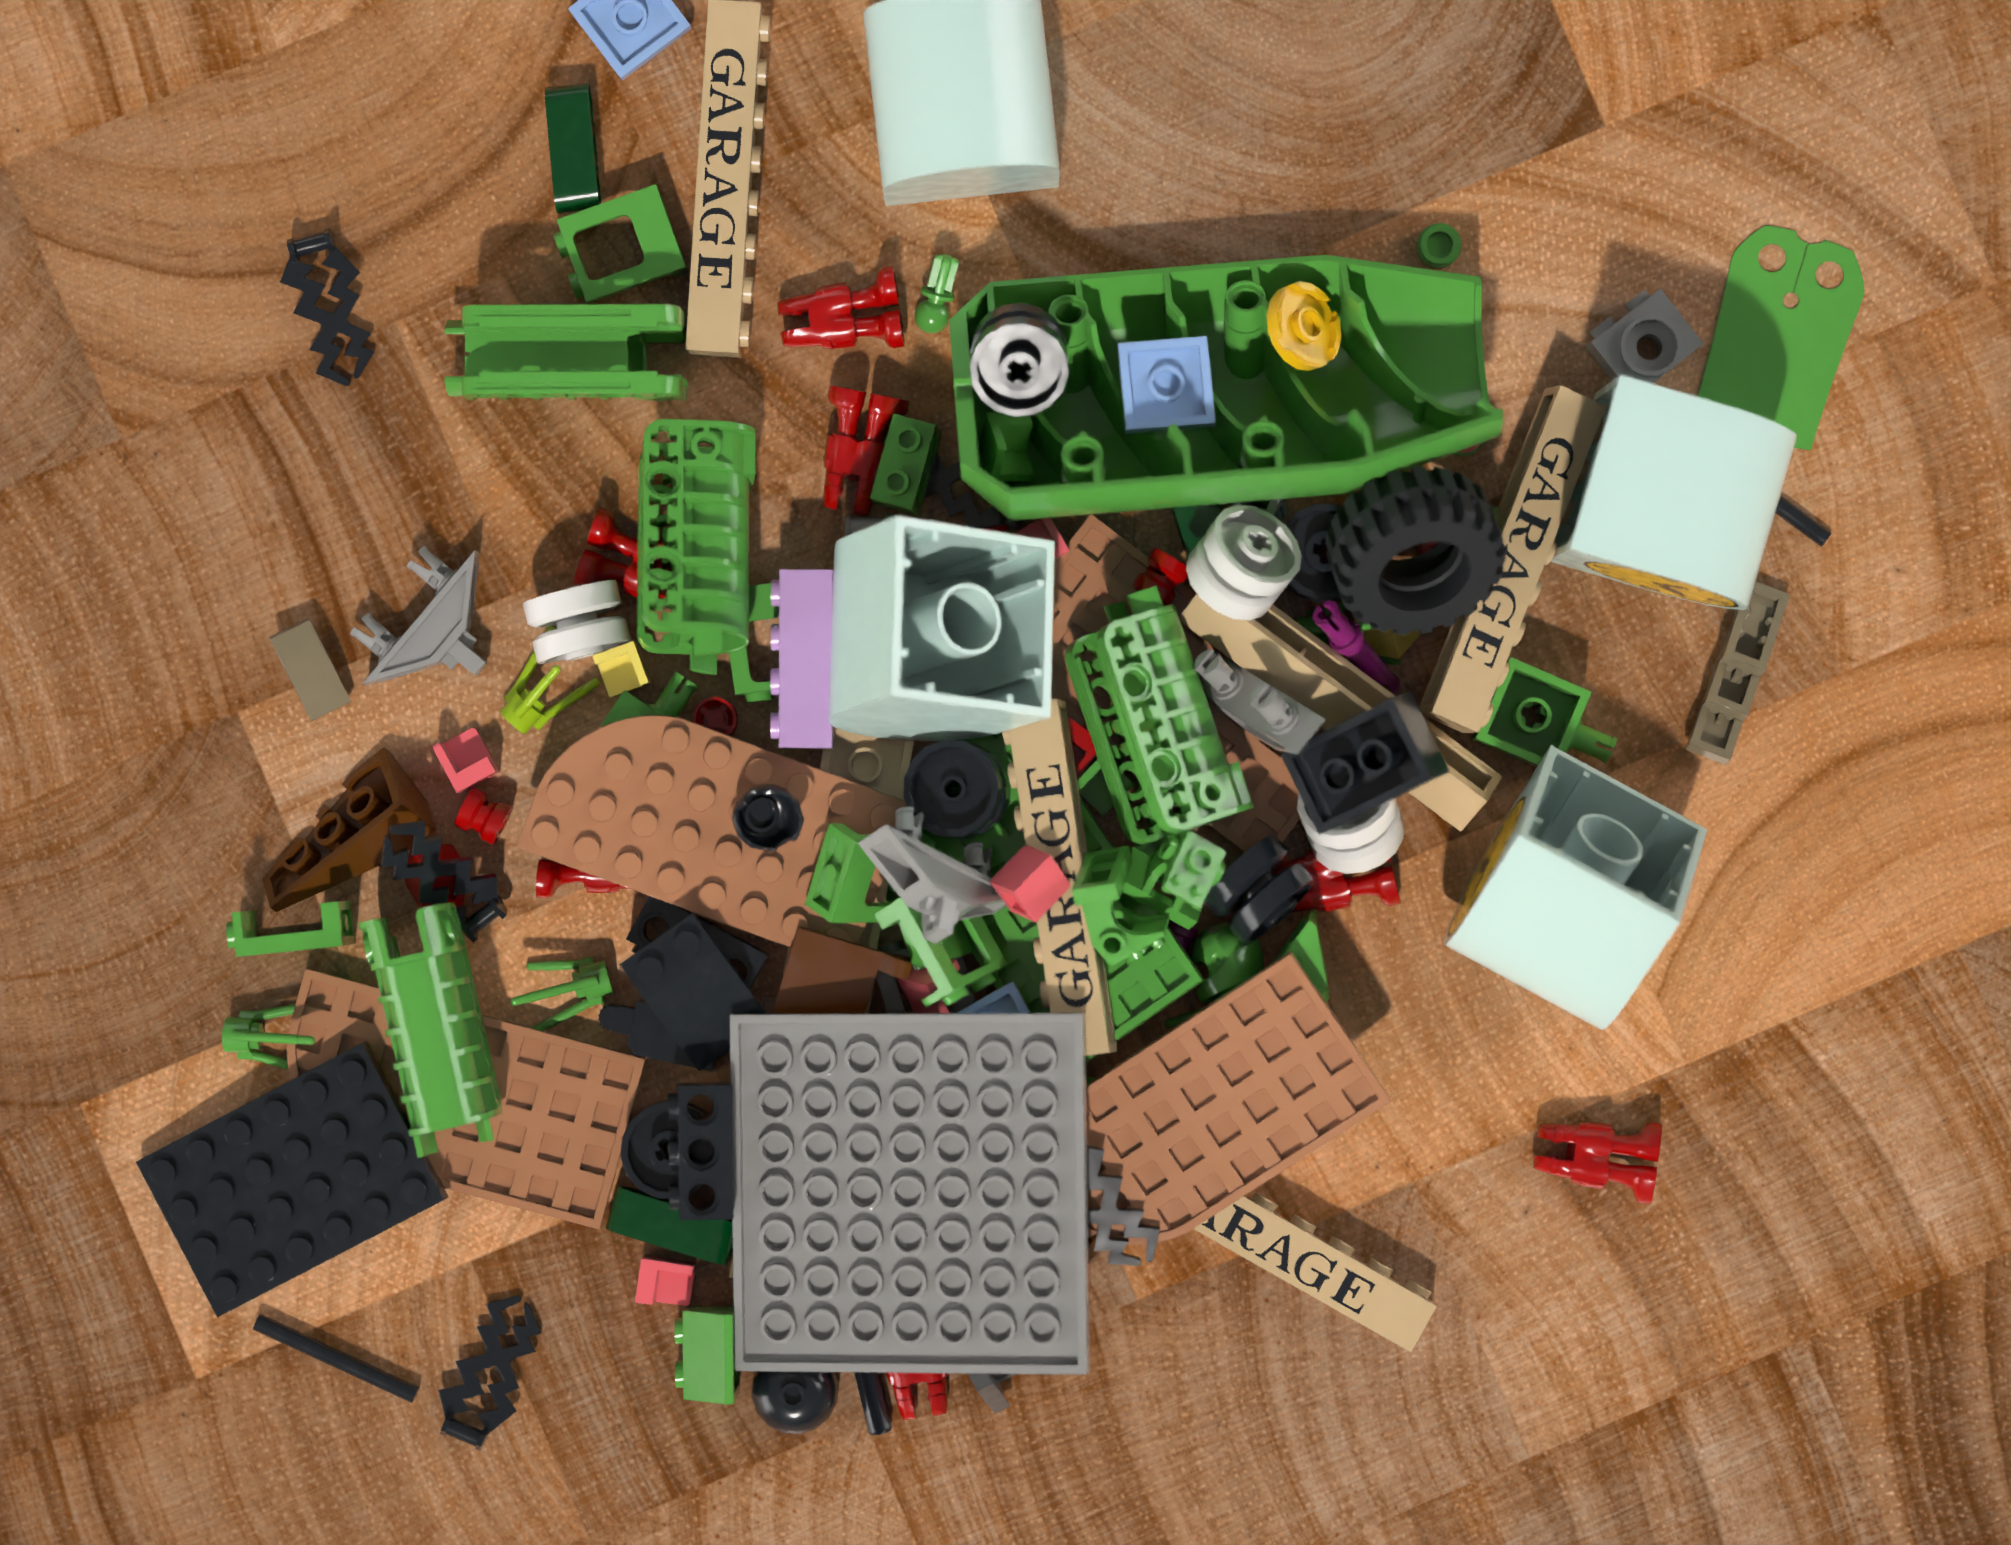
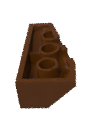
[262,747,436,912]

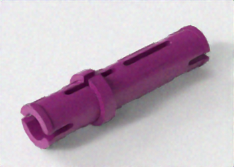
[1313,601,1400,694]

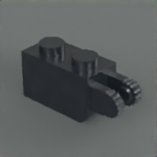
[598,1000,716,1071]

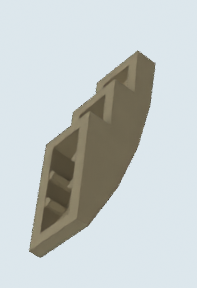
[1685,581,1790,765]

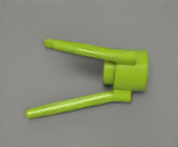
[499,626,600,734]

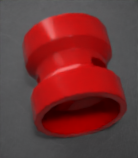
[1132,548,1188,606]
[693,697,739,736]
[454,787,513,845]

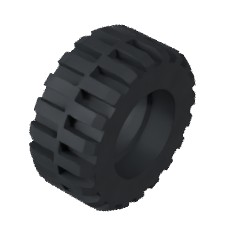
[1326,465,1506,635]

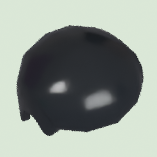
[731,784,804,851]

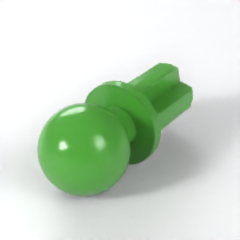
[914,254,959,334]

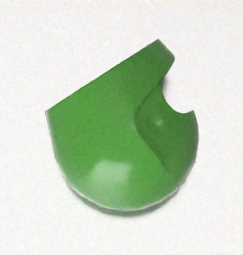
[1190,922,1264,1004]

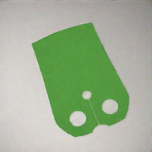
[1697,225,1864,450]

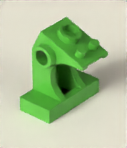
[1122,830,1226,930]
[1071,846,1170,967]

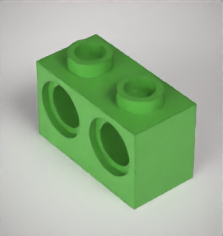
[870,414,942,516]

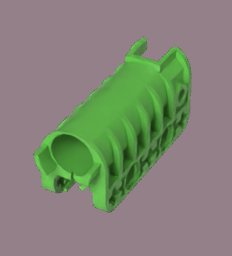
[445,304,688,401]
[637,419,755,675]
[1065,586,1254,845]
[358,902,502,1158]

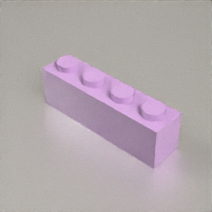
[770,570,834,749]

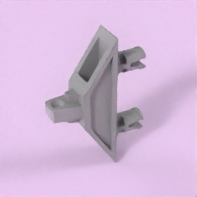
[350,546,488,686]
[1194,650,1326,754]
[858,807,1007,944]

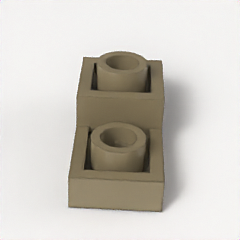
[269,618,351,721]

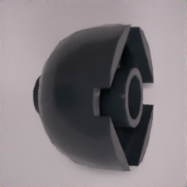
[751,1371,839,1435]

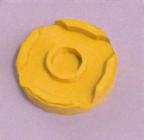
[1266,281,1342,371]

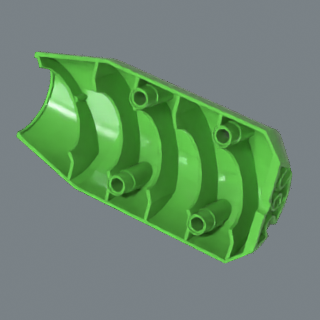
[949,255,1503,521]

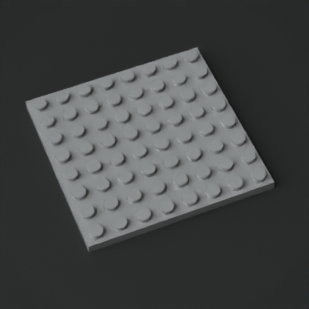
[730,1013,1090,1374]

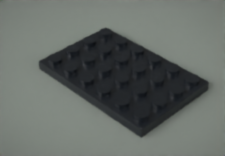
[136,1041,448,1317]

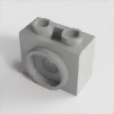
[1586,288,1704,384]

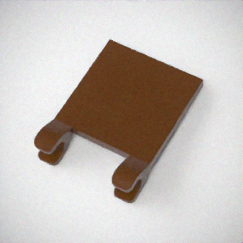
[773,926,912,1014]

